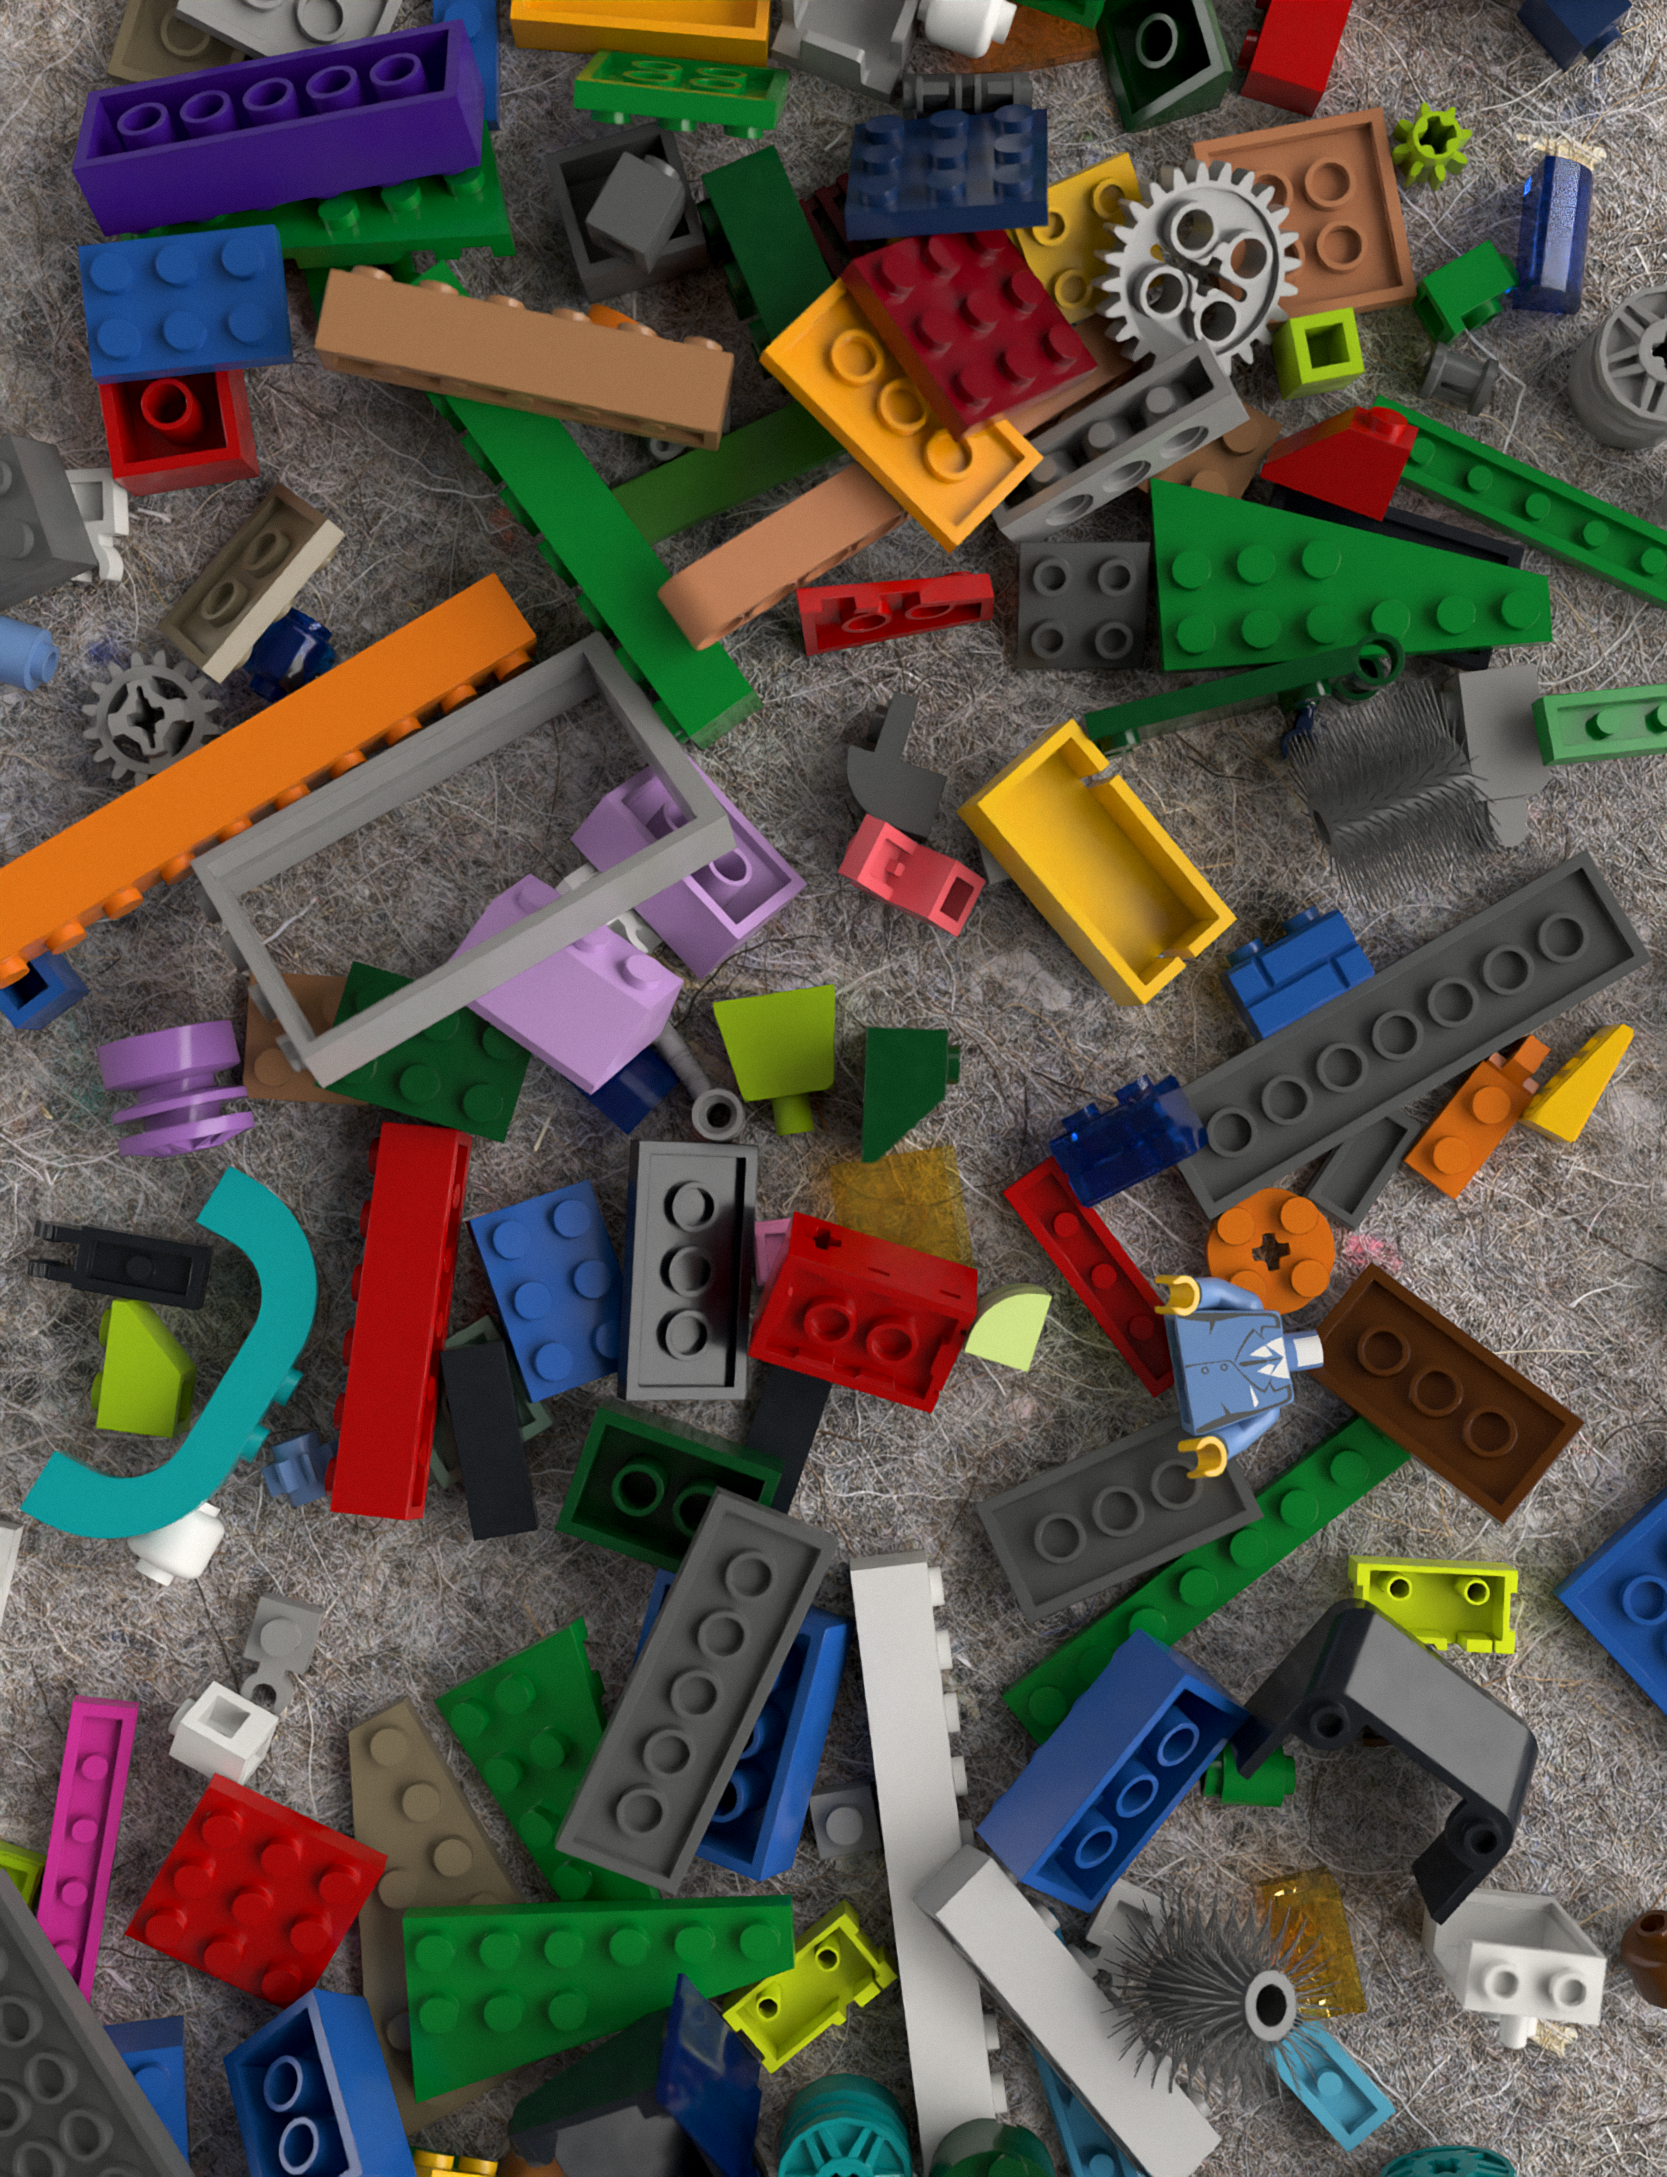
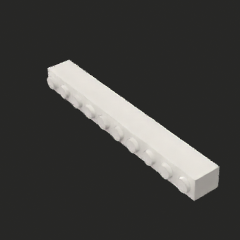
[850,1550,1008,2177]

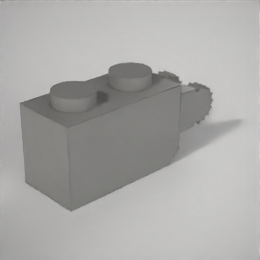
[1437,663,1551,854]

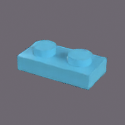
[1261,2008,1396,2153]

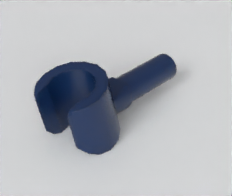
[1279,707,1320,764]

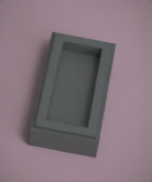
[1299,1109,1425,1232]

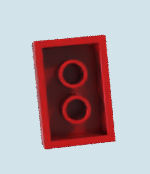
[98,369,260,497]

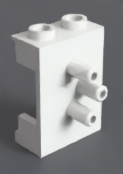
[1420,1887,1607,2049]

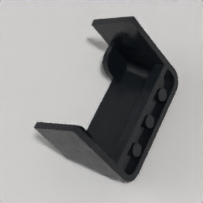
[1229,1598,1538,1925]

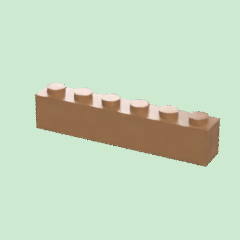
[314,266,734,452]

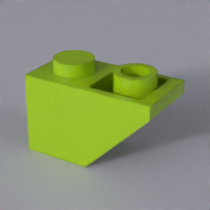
[91,1297,197,1438]

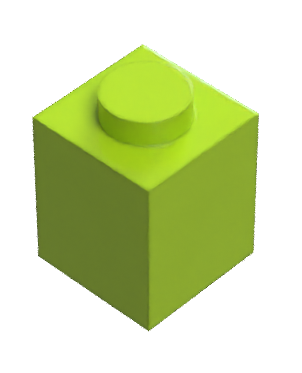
[1271,307,1365,401]

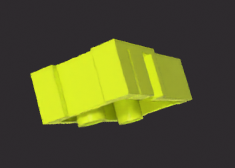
[1348,1555,1518,1654]
[722,1899,898,2074]

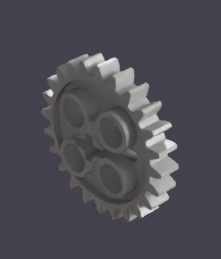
[1091,159,1302,376]

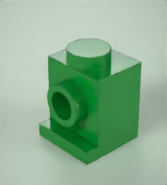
[1411,239,1520,349]

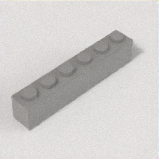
[911,1843,1222,2177]

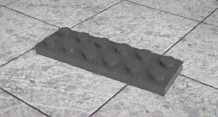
[555,1486,839,1895]

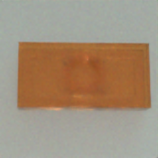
[969,1,1100,74]

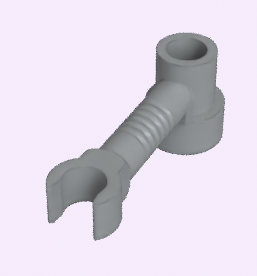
[653,1012,746,1142]

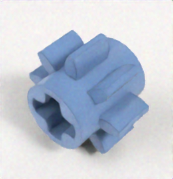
[261,1429,339,1507]

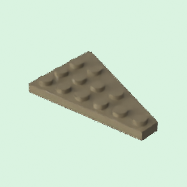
[348,1695,549,2138]

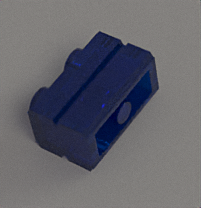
[1049,1073,1209,1209]

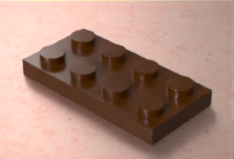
[1301,1262,1585,1527]

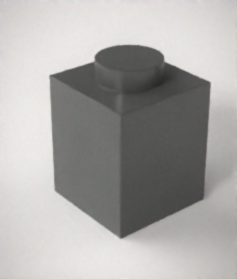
[585,151,687,275]

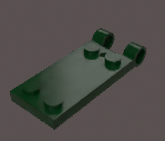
[1078,632,1405,761]

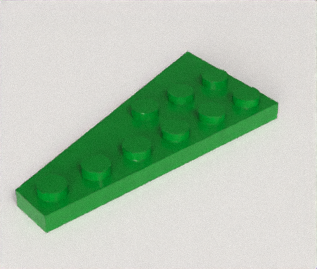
[402,1894,796,2104]

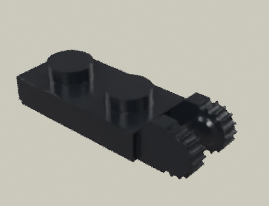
[27,1220,214,1310]

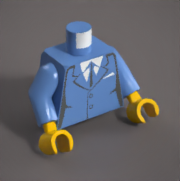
[1155,1274,1323,1479]

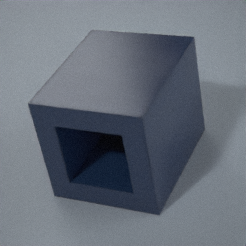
[1516,0,1633,73]

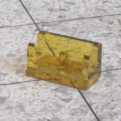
[1259,1866,1368,2021]

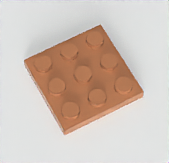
[1189,107,1417,331]

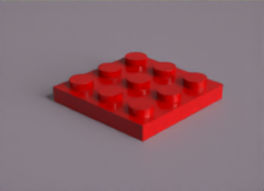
[124,1773,388,2010]

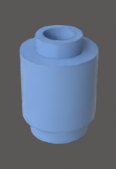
[0,615,59,691]

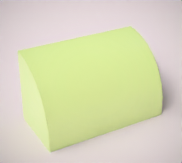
[962,1283,1052,1372]

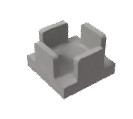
[771,0,922,105]

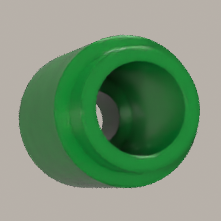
[1199,1741,1296,1808]

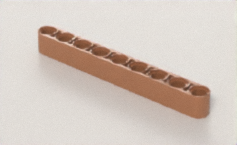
[657,313,1142,651]

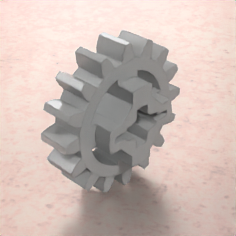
[81,650,227,787]

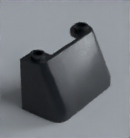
[507,2006,769,2177]

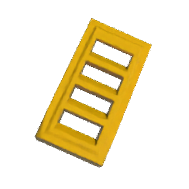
[1517,1024,1635,1143]

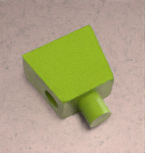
[713,984,836,1136]

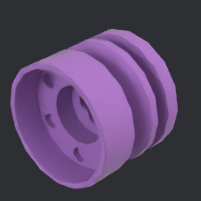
[96,1020,256,1159]

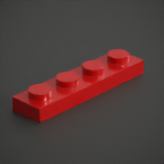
[1001,1154,1175,1398]

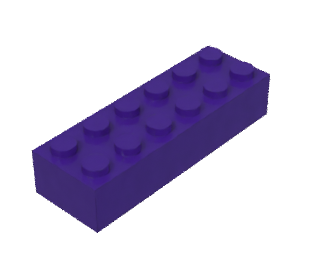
[72,19,485,237]

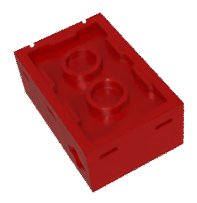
[747,1211,978,1414]

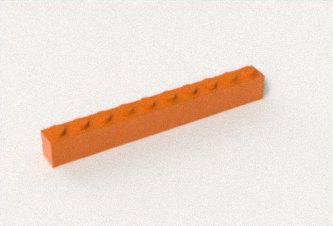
[0,572,536,989]

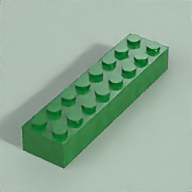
[409,259,764,750]

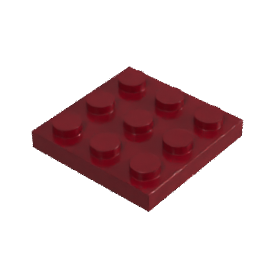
[840,229,1099,443]

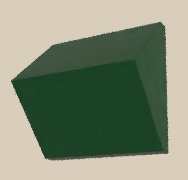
[1095,0,1233,134]

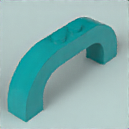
[19,1165,320,1539]

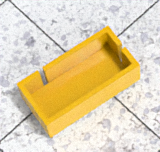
[956,718,1237,1006]

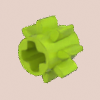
[1391,102,1473,192]

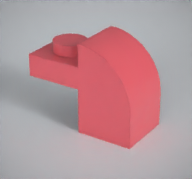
[838,814,986,937]

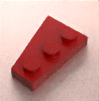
[795,571,994,656]

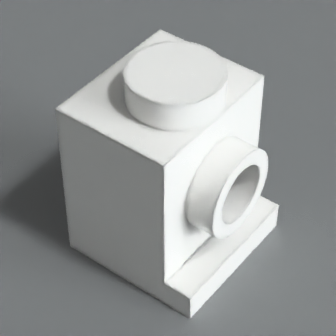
[168,1681,279,1786]

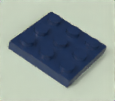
[844,104,1049,241]

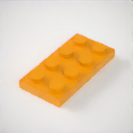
[759,278,1043,554]

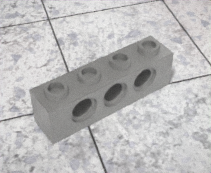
[991,337,1250,548]

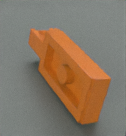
[1402,1034,1551,1200]

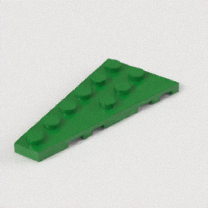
[120,119,517,269]
[1147,477,1553,675]
[434,1615,660,1902]

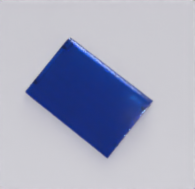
[656,1973,762,2177]

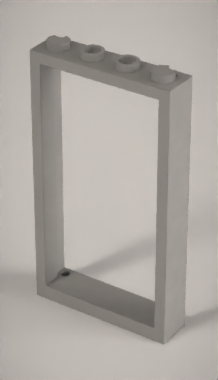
[190,631,737,1088]

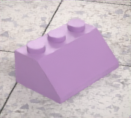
[570,750,807,980]
[448,873,684,1095]

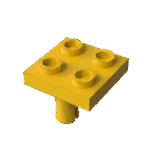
[1010,152,1165,325]

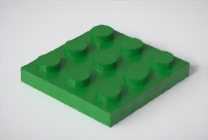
[573,48,790,139]

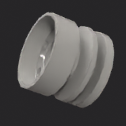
[1567,284,1667,451]

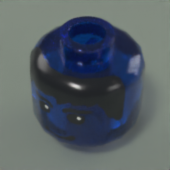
[242,608,336,704]

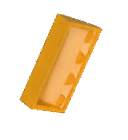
[510,0,773,67]

